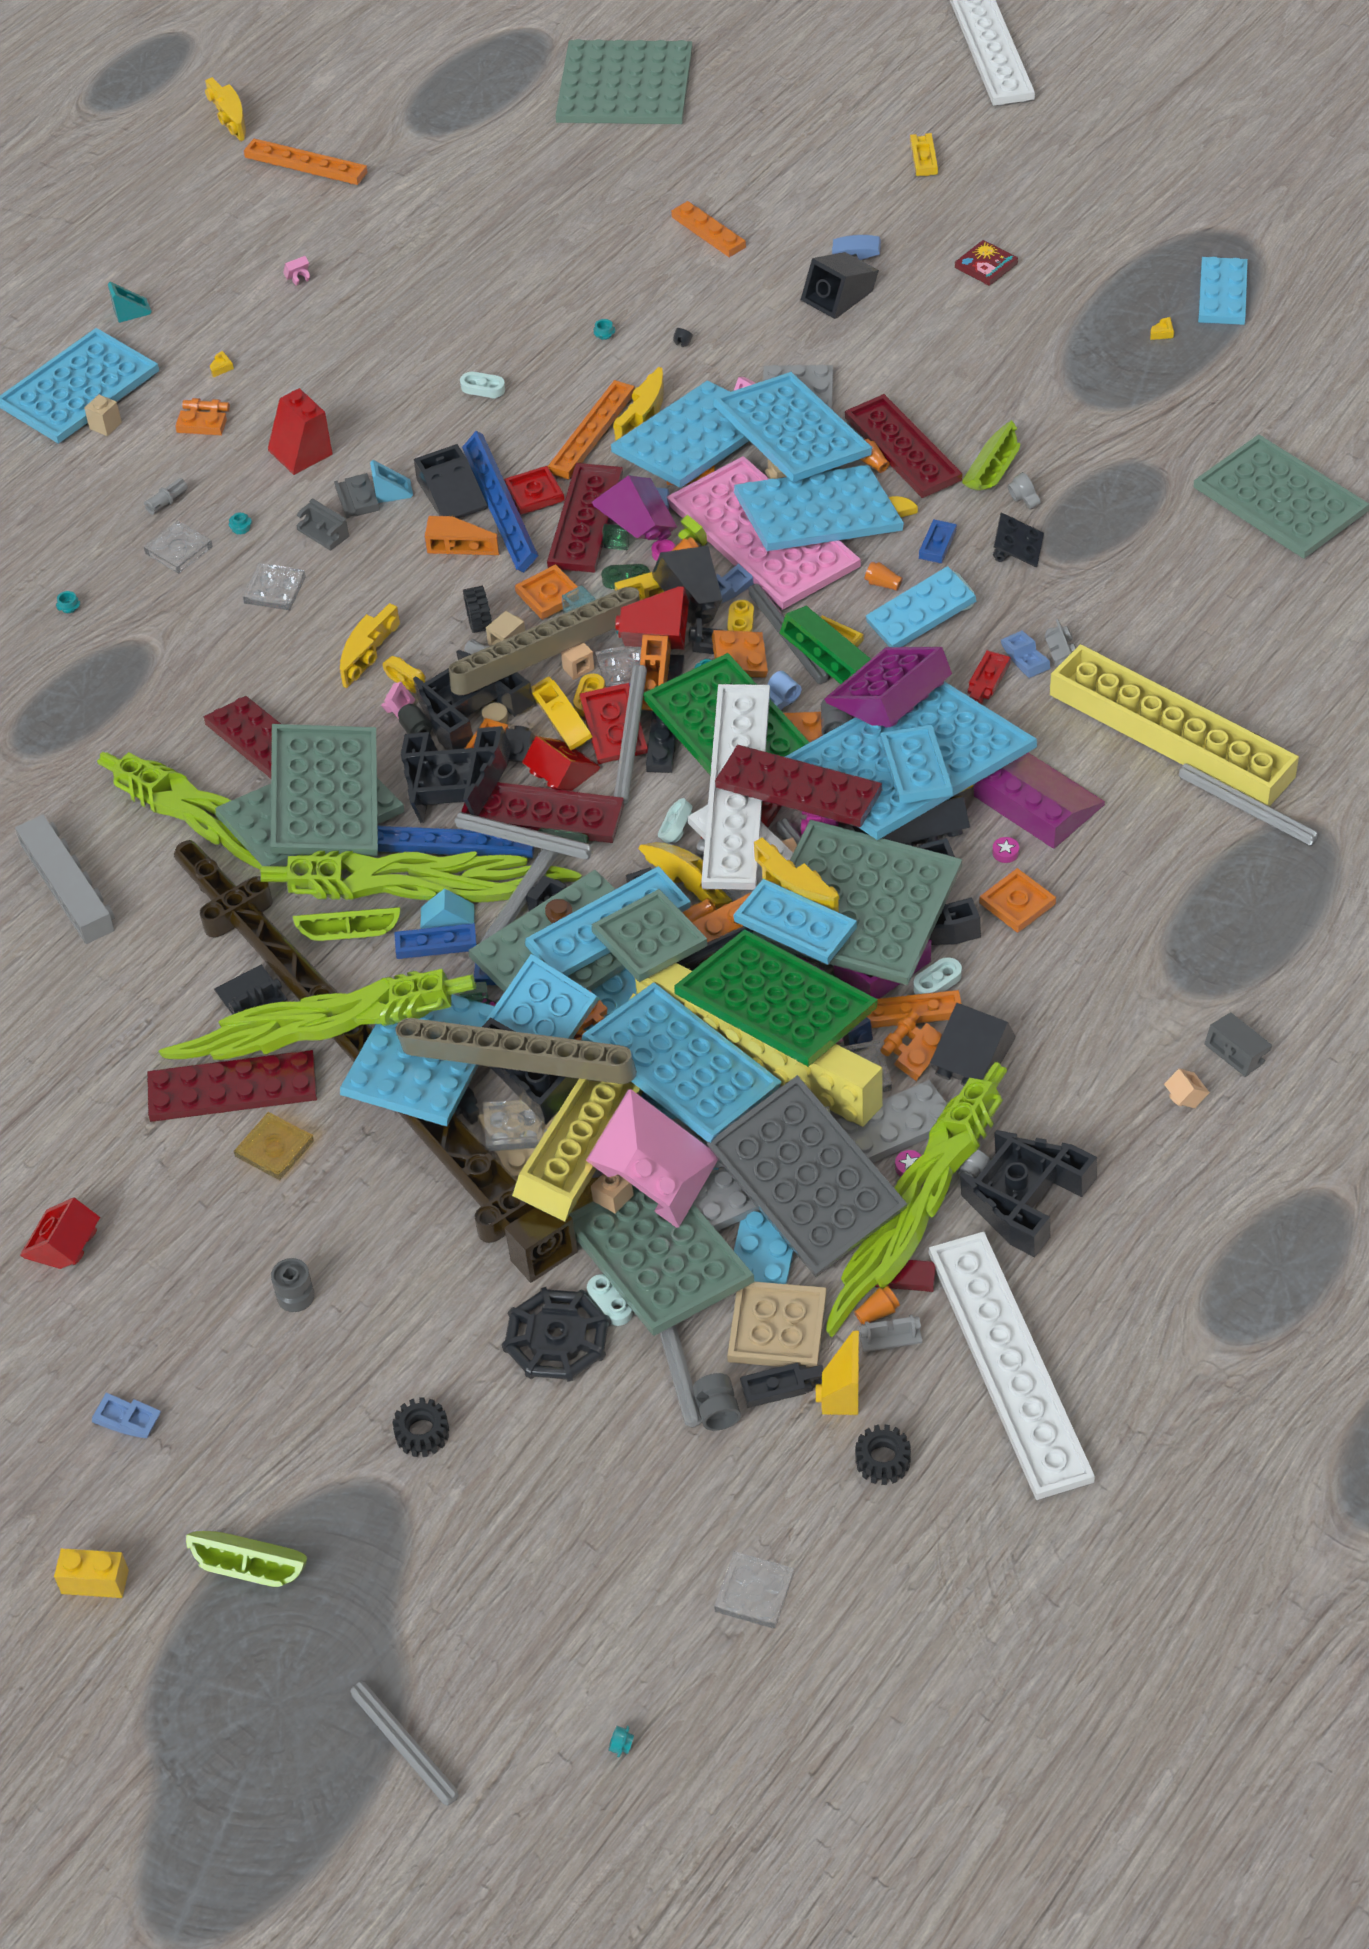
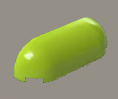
[962,420,1020,491]
[293,907,400,941]
[186,1531,307,1587]

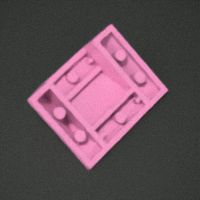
[586,1089,718,1228]

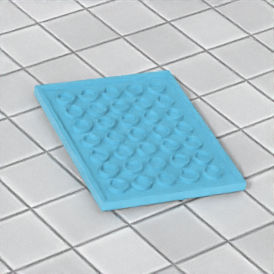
[785,682,1037,840]

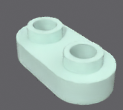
[460,372,505,398]
[658,798,692,844]
[913,957,962,995]
[587,1274,633,1326]

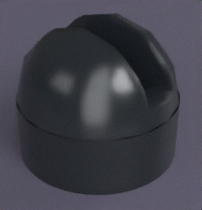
[673,328,693,347]

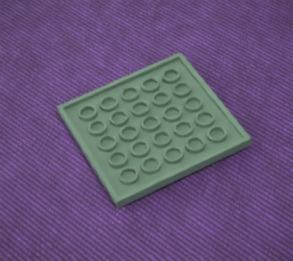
[555,39,693,124]
[753,820,962,985]

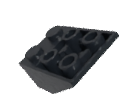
[414,444,488,518]

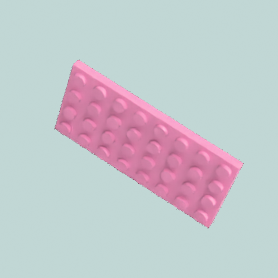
[667,456,861,610]

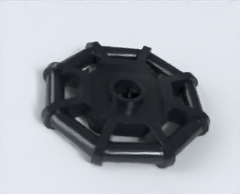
[502,1287,611,1382]

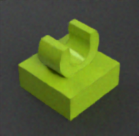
[678,514,708,546]

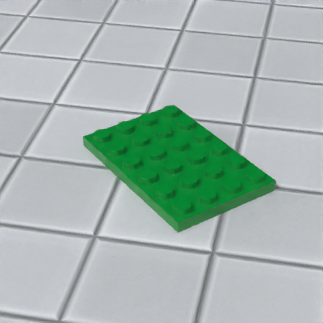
[643,653,810,776]
[674,929,878,1067]

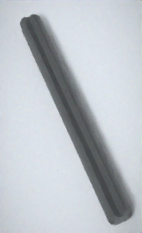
[748,584,829,685]

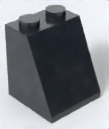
[800,252,879,319]
[652,545,722,624]
[930,1003,1016,1086]

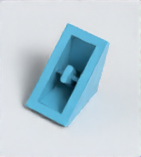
[370,460,413,503]
[420,888,475,929]

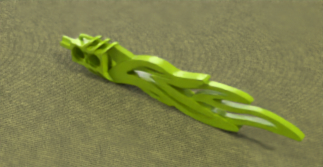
[97,752,344,881]
[261,851,582,902]
[158,969,476,1060]
[826,1062,1007,1337]

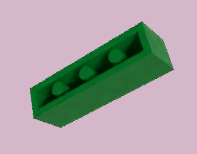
[779,605,871,684]

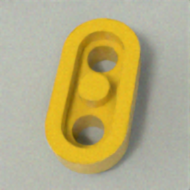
[727,600,754,632]
[383,656,426,694]
[573,673,605,717]

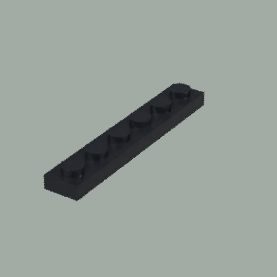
[646,655,685,773]

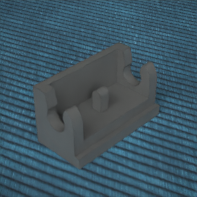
[296,498,349,551]
[1204,1012,1272,1077]

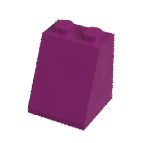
[592,475,678,541]

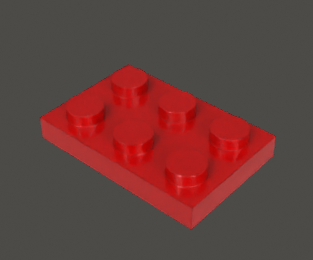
[579,683,647,764]

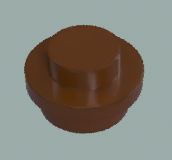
[545,899,572,923]

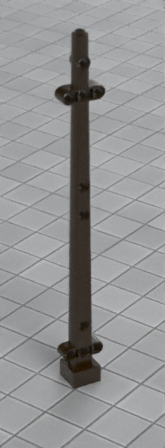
[174,840,578,1283]

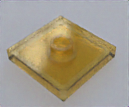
[234,1112,314,1180]

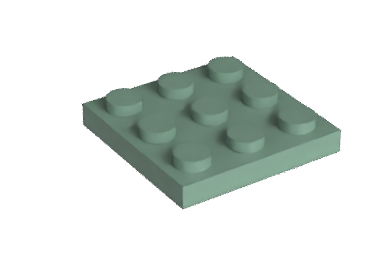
[591,889,707,982]

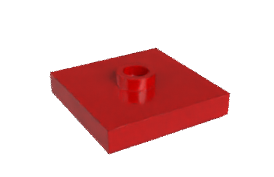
[504,466,565,515]

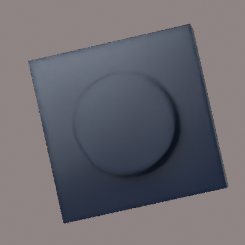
[843,1017,873,1052]

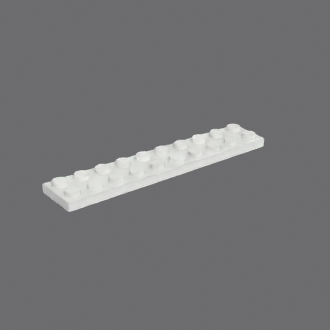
[950,0,1035,106]
[702,684,770,890]
[929,1232,1095,1500]

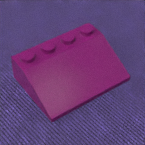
[824,647,952,728]
[974,752,1105,849]

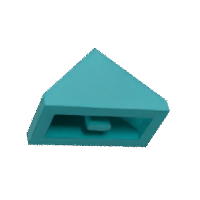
[108,282,152,323]

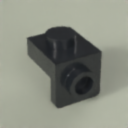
[688,618,722,654]
[506,726,536,763]
[526,876,567,912]

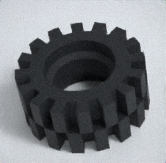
[463,585,492,633]
[392,1397,450,1457]
[855,1424,911,1485]

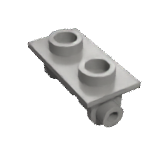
[1045,619,1076,667]
[858,1315,922,1352]

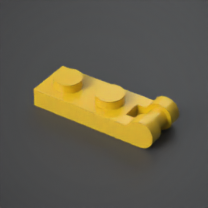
[910,133,938,176]

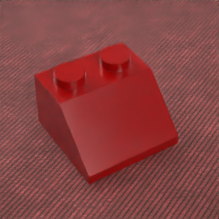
[522,736,600,791]
[20,1197,100,1269]

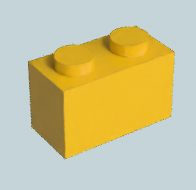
[54,1548,129,1598]

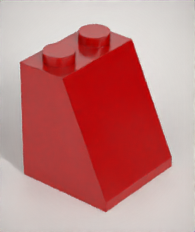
[268,388,333,475]
[615,586,689,650]

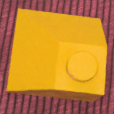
[816,1331,859,1415]

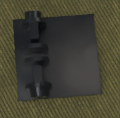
[993,512,1044,568]
[214,964,288,1015]

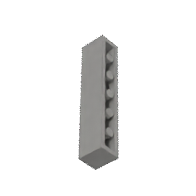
[15,814,115,944]

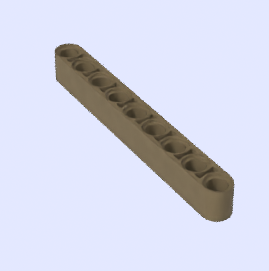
[449,587,640,695]
[395,1018,637,1084]

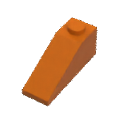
[425,516,499,555]
[640,635,671,711]

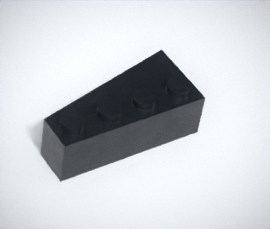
[482,1017,579,1125]

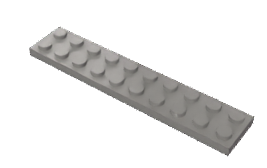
[693,1080,947,1231]

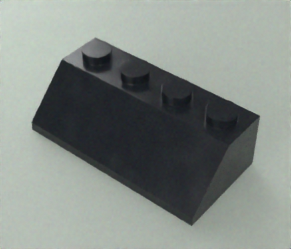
[852,796,970,846]

